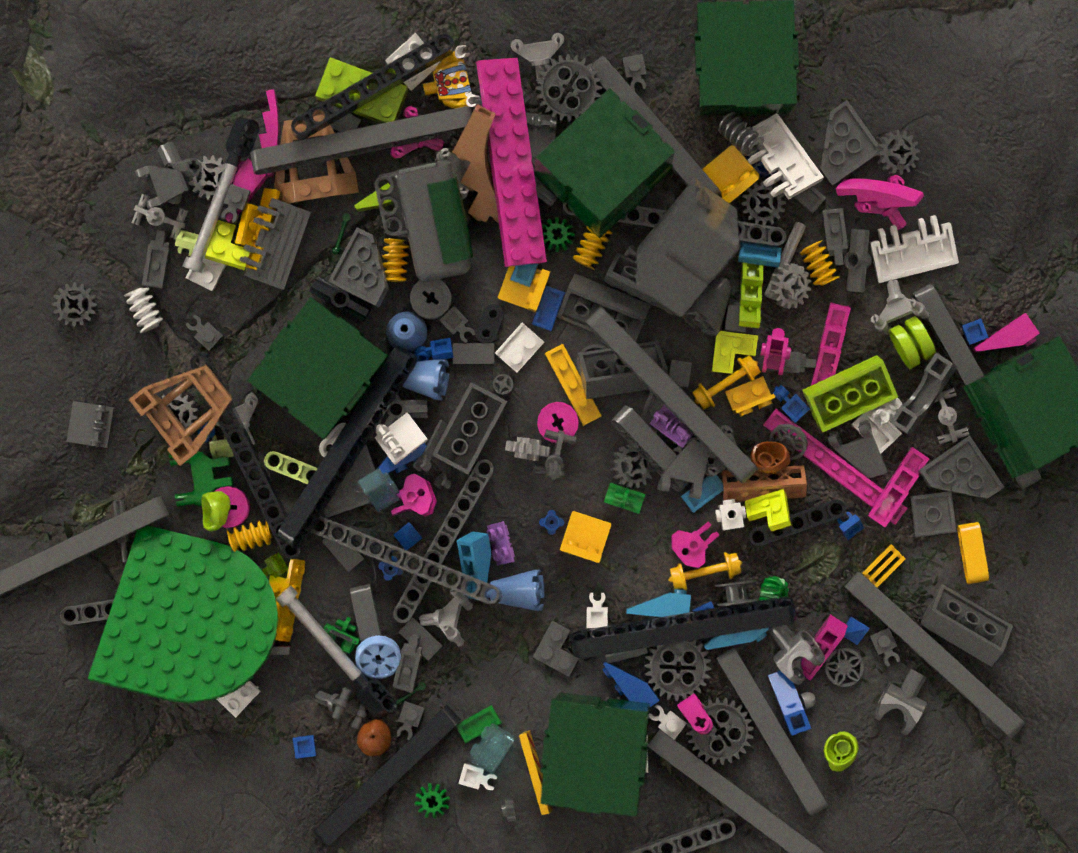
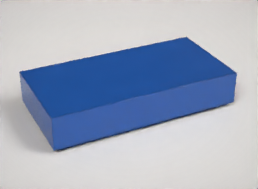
[532,286,565,331]

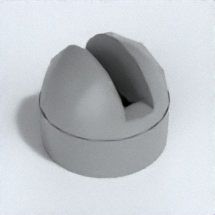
[799,692,816,710]

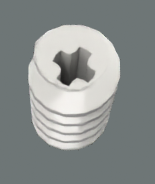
[124,288,163,333]

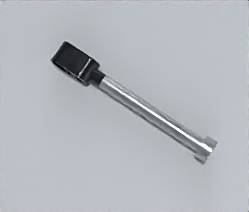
[183,118,259,274]
[276,586,397,719]

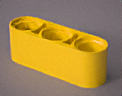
[957,522,989,584]

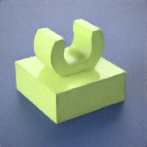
[175,230,199,256]
[209,436,234,459]

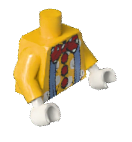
[423,45,480,109]

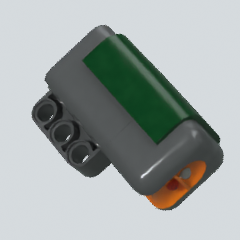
[375,159,473,282]

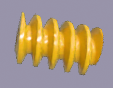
[573,227,612,270]
[382,238,409,282]
[800,240,840,286]
[227,520,272,552]

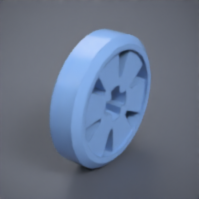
[355,636,401,679]

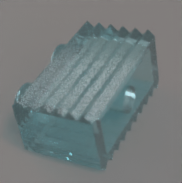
[358,468,399,512]
[470,723,515,774]

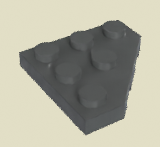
[820,100,880,187]
[328,228,389,307]
[918,436,1004,499]
[324,444,385,518]

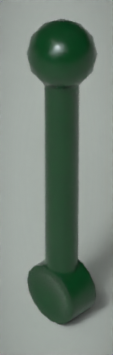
[332,213,351,255]
[396,682,426,705]

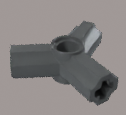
[158,142,202,204]
[374,394,428,434]

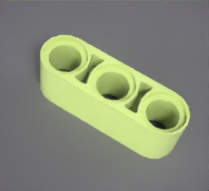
[264,451,318,484]

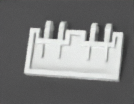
[740,114,824,200]
[869,215,959,283]

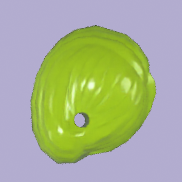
[201,491,230,531]
[823,731,859,772]

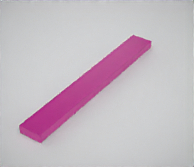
[763,409,908,525]

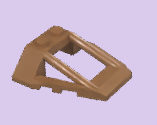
[274,115,359,204]
[129,365,233,466]

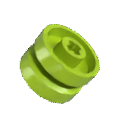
[888,316,936,369]

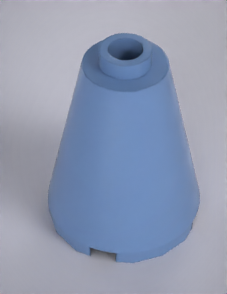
[386,311,427,352]
[402,359,449,400]
[487,570,545,611]

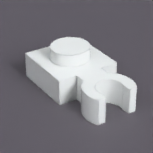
[872,398,903,426]
[586,593,608,628]
[649,704,687,740]
[459,763,497,790]

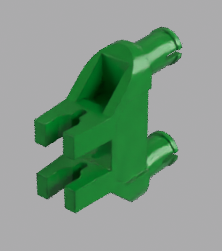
[169,451,234,507]

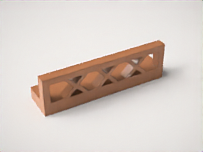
[722,465,807,502]

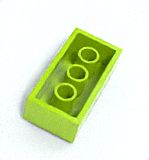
[315,57,408,124]
[802,355,898,432]

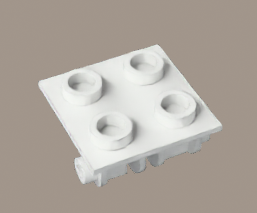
[385,33,440,91]
[374,413,428,465]
[217,681,261,717]

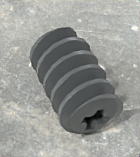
[718,112,764,156]

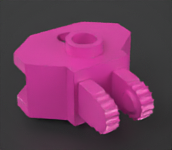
[760,328,791,375]
[387,474,437,517]
[671,521,719,568]

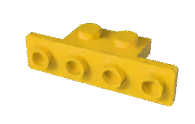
[235,188,280,270]
[269,559,305,642]

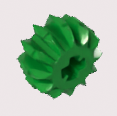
[542,217,575,253]
[759,576,789,601]
[415,783,450,819]

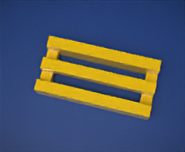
[862,544,906,587]

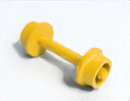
[692,355,761,410]
[669,552,743,590]

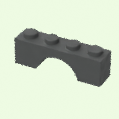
[890,353,957,436]

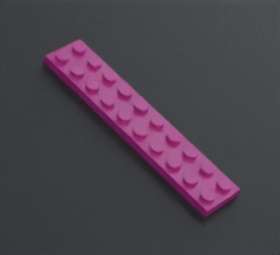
[476,58,547,267]

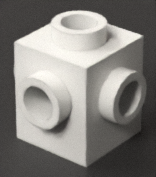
[715,499,746,530]

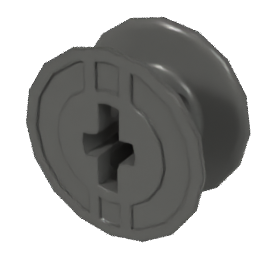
[410,279,452,320]
[715,580,758,606]

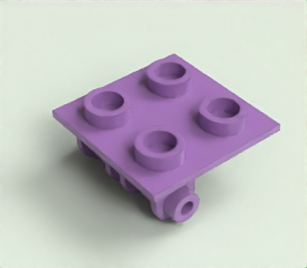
[649,405,693,448]
[487,521,515,566]

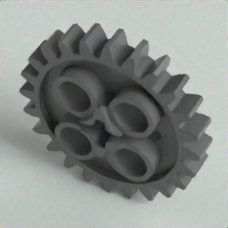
[536,54,603,122]
[644,639,711,701]
[686,697,754,765]

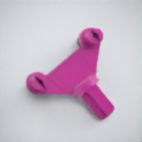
[390,106,444,158]
[854,175,906,230]

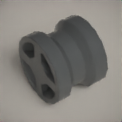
[493,374,514,395]

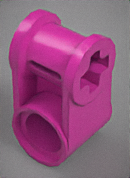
[677,693,713,735]

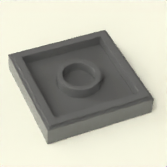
[909,491,957,537]

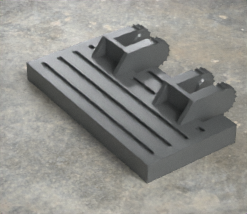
[239,198,311,290]

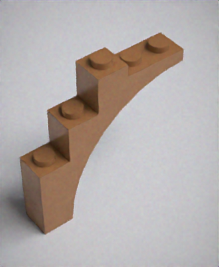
[452,104,499,223]

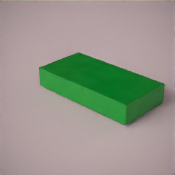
[456,705,502,744]

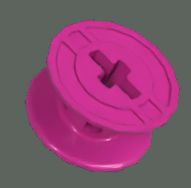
[537,402,579,443]
[214,486,250,528]

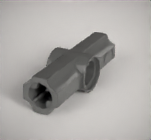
[844,229,871,292]

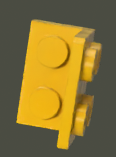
[702,144,760,203]
[498,266,550,312]
[725,376,775,417]
[560,511,611,563]

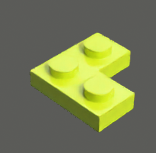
[205,220,250,270]
[711,331,758,374]
[745,489,791,531]

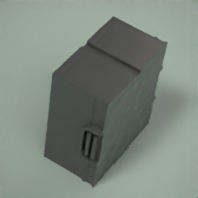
[634,177,739,317]

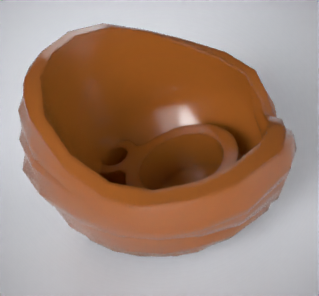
[750,442,790,474]
[357,719,391,756]

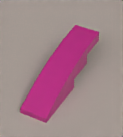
[259,89,280,177]
[836,179,924,208]
[811,302,851,385]
[868,447,929,527]

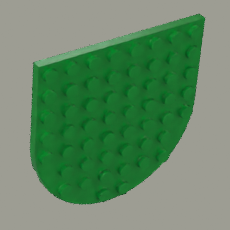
[88,526,278,703]

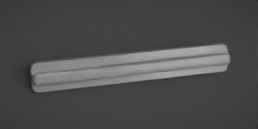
[764,222,806,299]

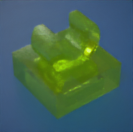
[262,552,288,578]

